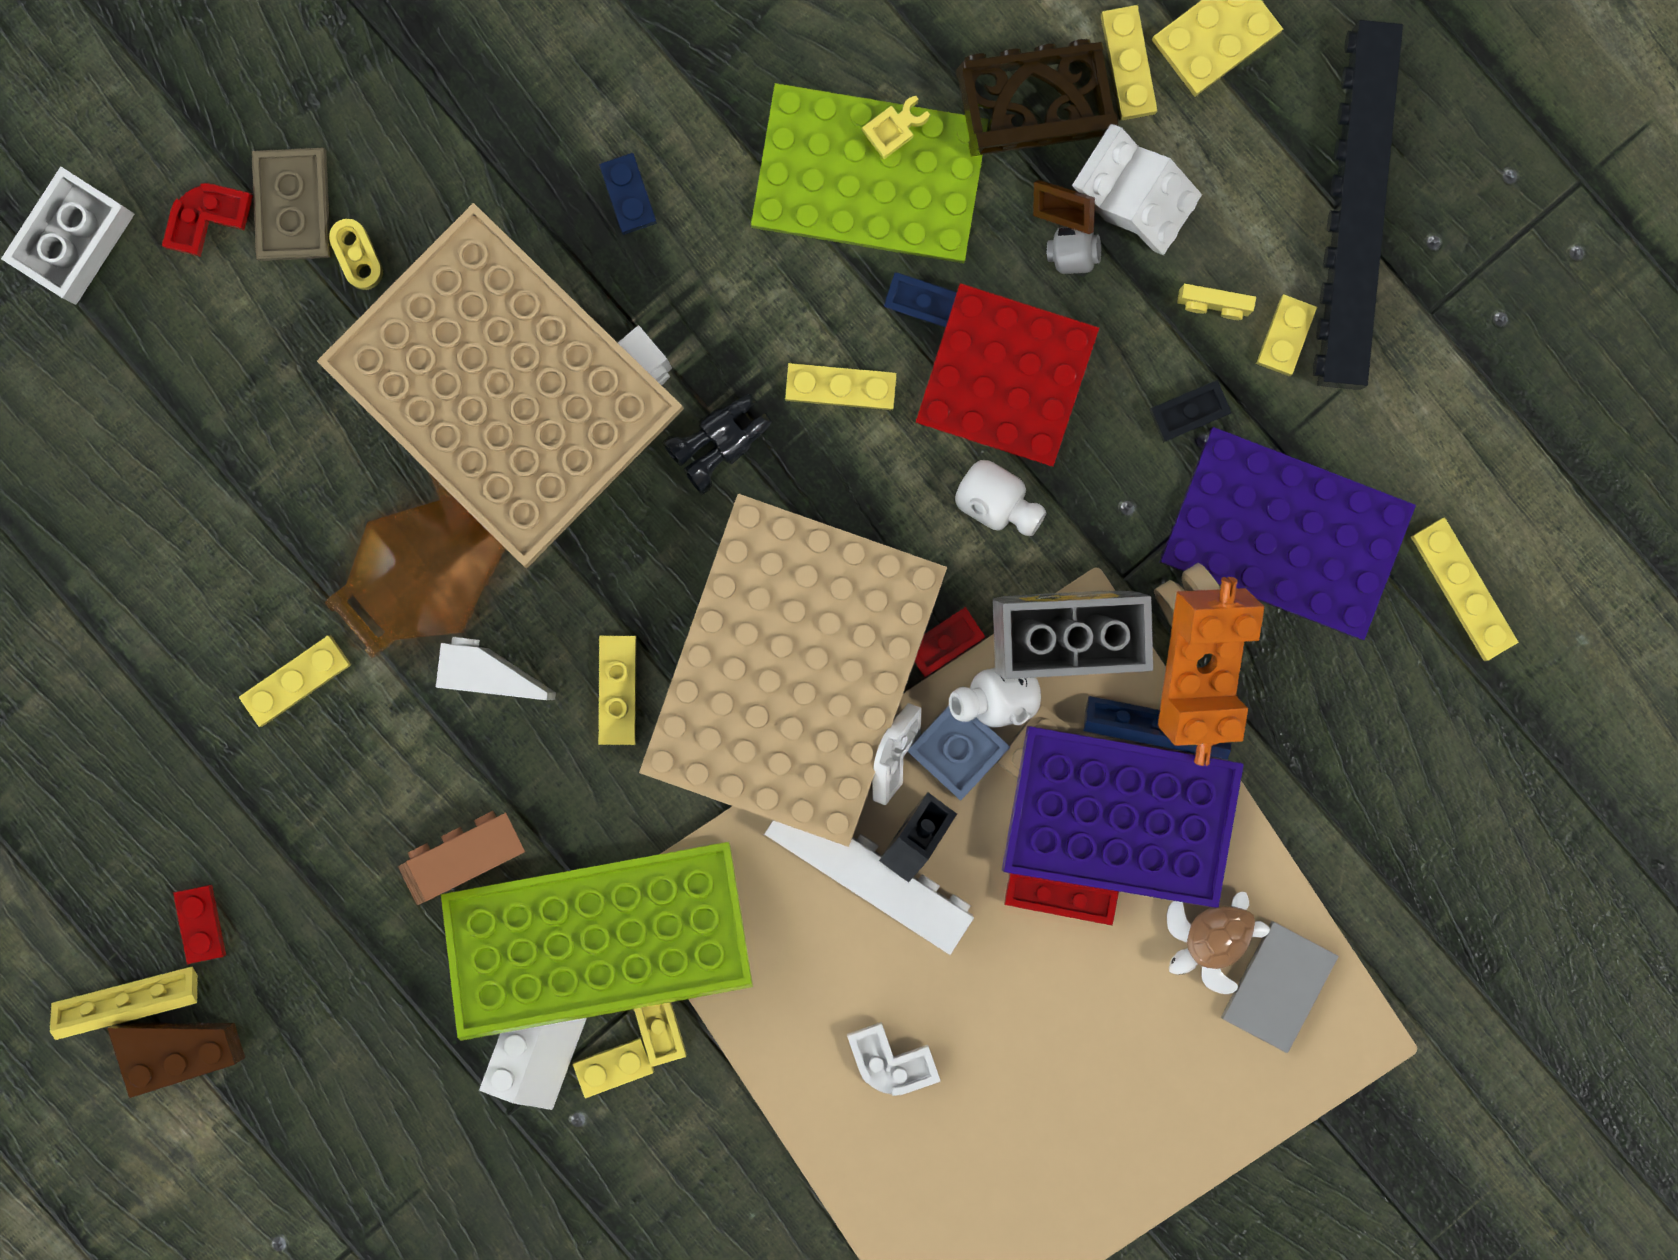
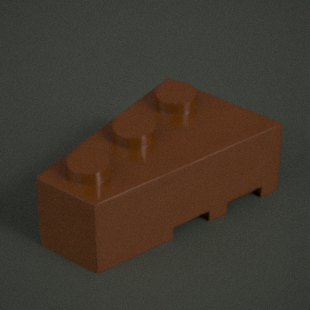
[107,1022,245,1098]

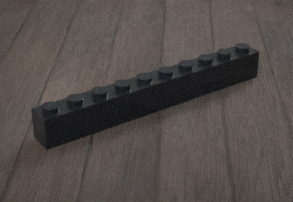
[1313,20,1403,390]

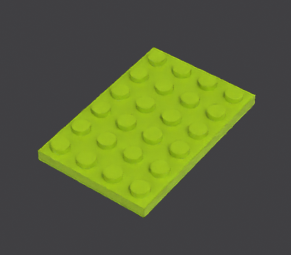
[751,83,989,263]

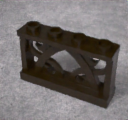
[956,39,1119,157]

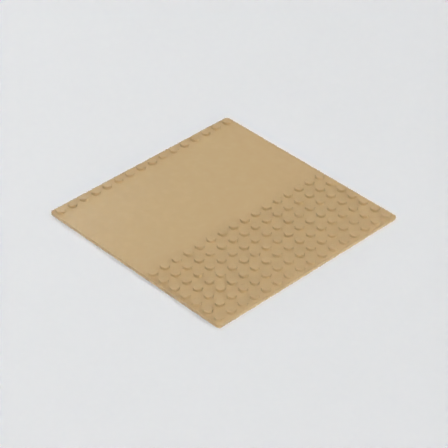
[661,568,1417,1260]

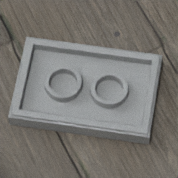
[1221,921,1339,1053]

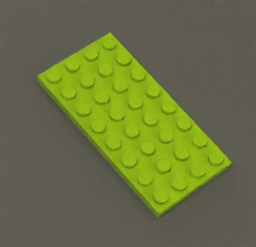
[441,842,753,1041]

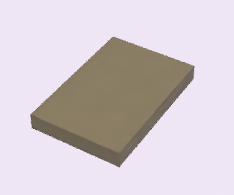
[252,148,331,261]

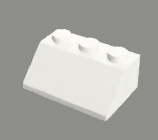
[479,1018,587,1110]

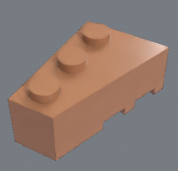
[398,811,525,905]

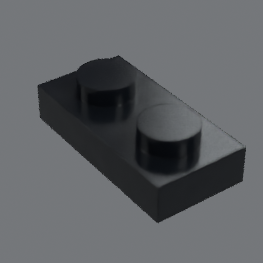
[1149,380,1232,443]

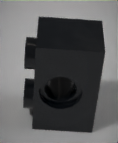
[879,792,957,883]

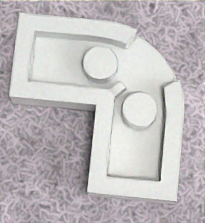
[871,703,921,805]
[847,1022,941,1096]

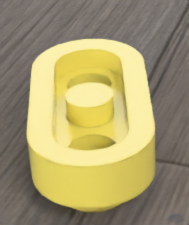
[329,219,383,290]

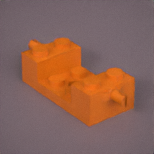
[1158,577,1265,766]

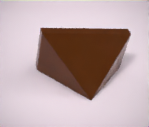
[1033,180,1095,234]

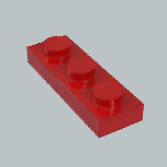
[1004,873,1119,926]

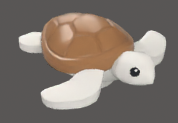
[1167,892,1270,994]

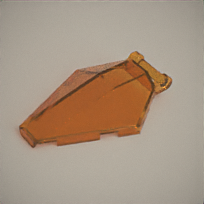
[325,496,505,659]

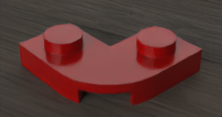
[162,183,253,257]

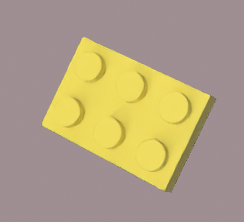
[1152,0,1283,97]

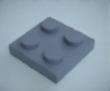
[907,705,1010,801]

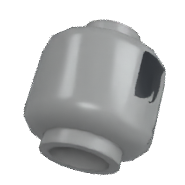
[1047,227,1101,274]

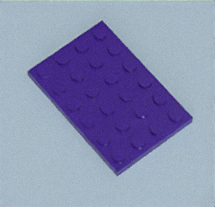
[1159,427,1416,640]
[1002,726,1244,908]

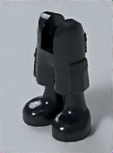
[662,394,772,495]

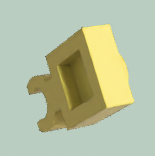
[862,96,930,159]

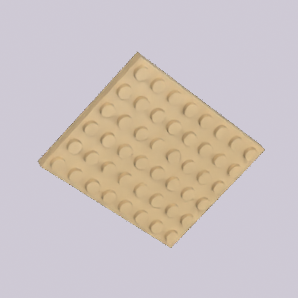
[317,203,684,568]
[639,494,947,847]

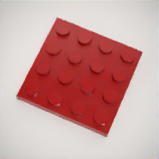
[915,283,1099,467]

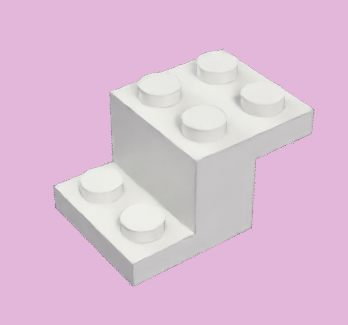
[1072,124,1202,255]

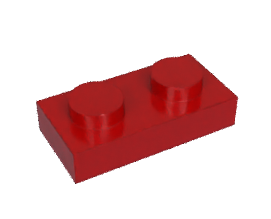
[914,607,985,677]
[173,885,226,964]

